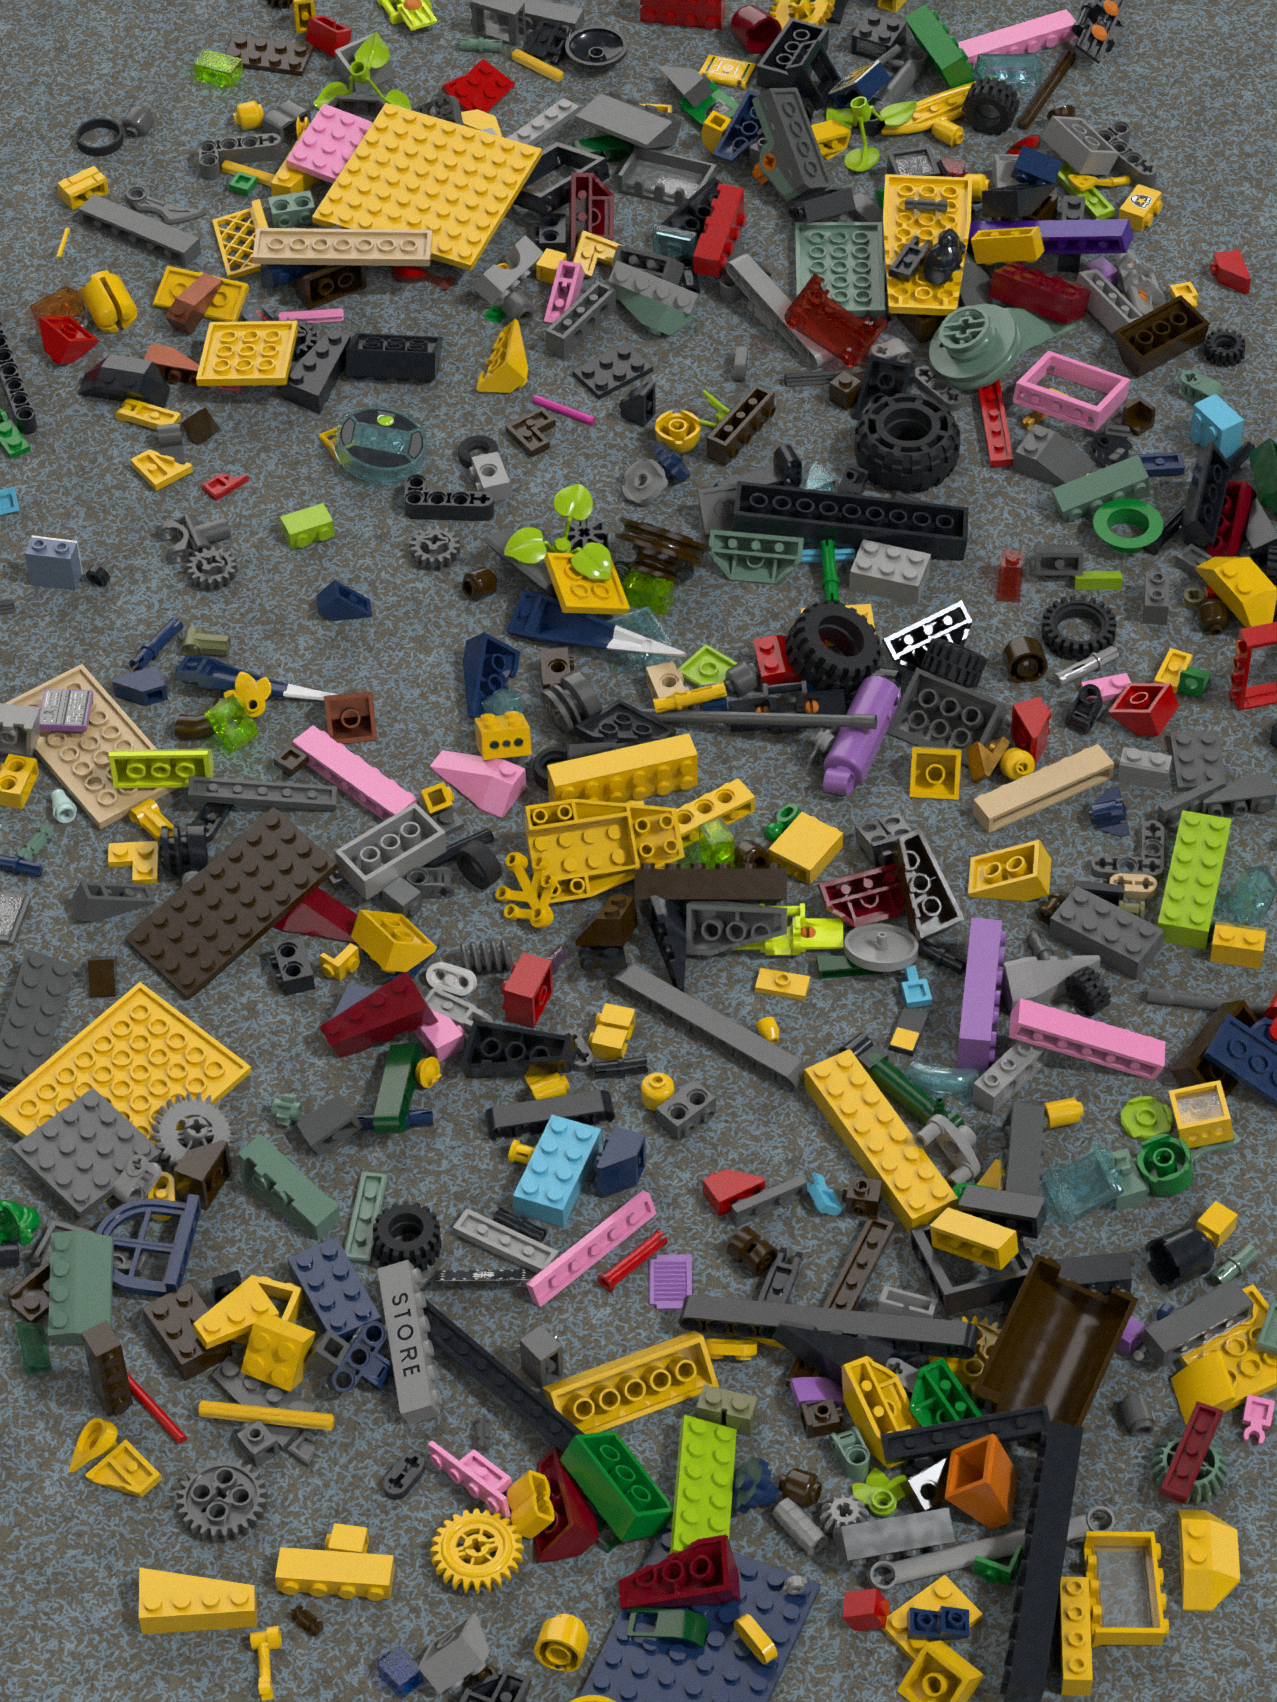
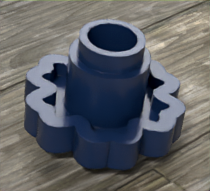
[653,441,691,481]
[731,1456,778,1514]

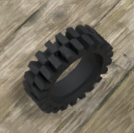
[1041,595,1117,662]

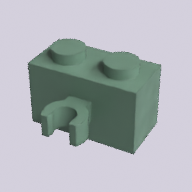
[1096,1148,1149,1212]

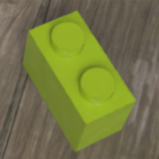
[280,503,335,550]

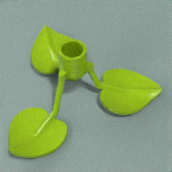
[313,32,411,110]
[826,96,917,172]
[504,484,611,581]

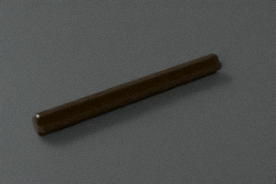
[1017,50,1076,130]

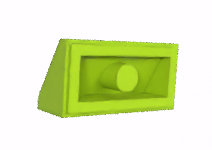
[1073,571,1123,590]

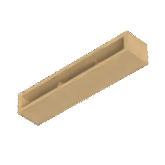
[972,744,1114,833]

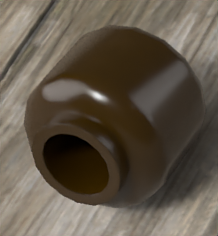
[462,567,497,600]
[1197,598,1230,635]
[732,839,769,867]
[778,1468,822,1509]

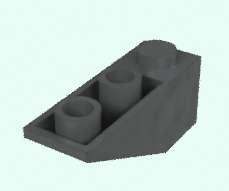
[1201,772,1277,817]

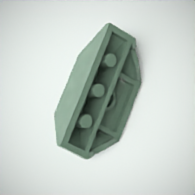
[708,530,804,584]

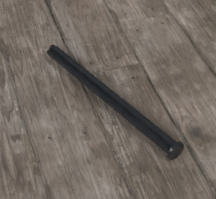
[1143,441,1255,555]

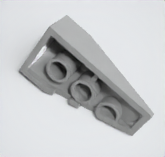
[1001,955,1101,1014]

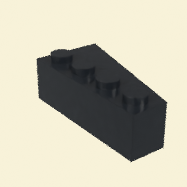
[459,1020,578,1078]

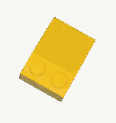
[968,840,1051,901]

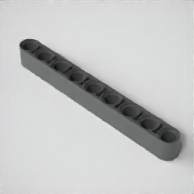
[610,962,808,1093]

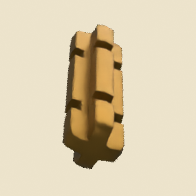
[1021,410,1049,430]

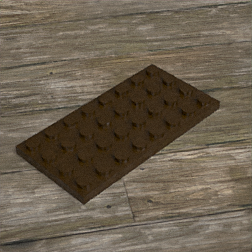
[125,807,339,1000]

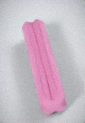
[278,308,344,324]

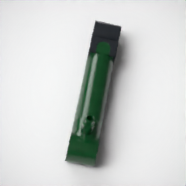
[839,1033,966,1140]

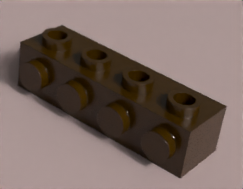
[707,384,776,466]

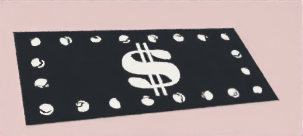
[435,1269,531,1281]

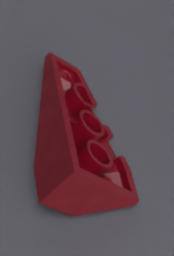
[1207,480,1257,557]
[619,1534,740,1610]

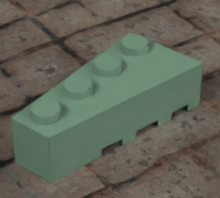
[1052,455,1150,521]

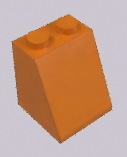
[945,1433,1018,1529]

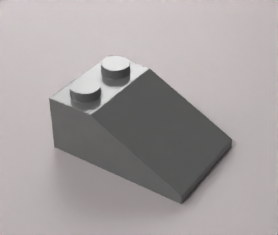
[1014,424,1096,487]

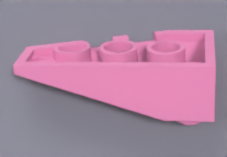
[430,750,526,819]

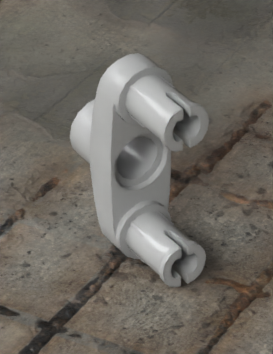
[913,1114,980,1190]

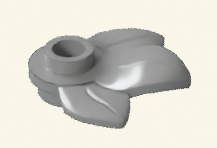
[808,727,839,765]

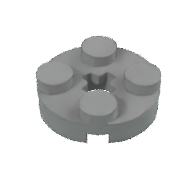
[622,459,668,506]

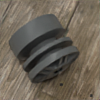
[539,670,602,734]

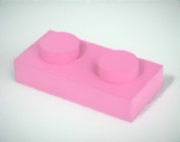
[1081,673,1131,702]

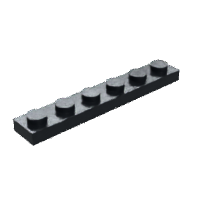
[880,1404,1050,1464]

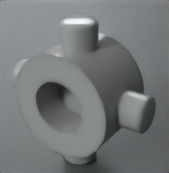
[783,1575,807,1594]

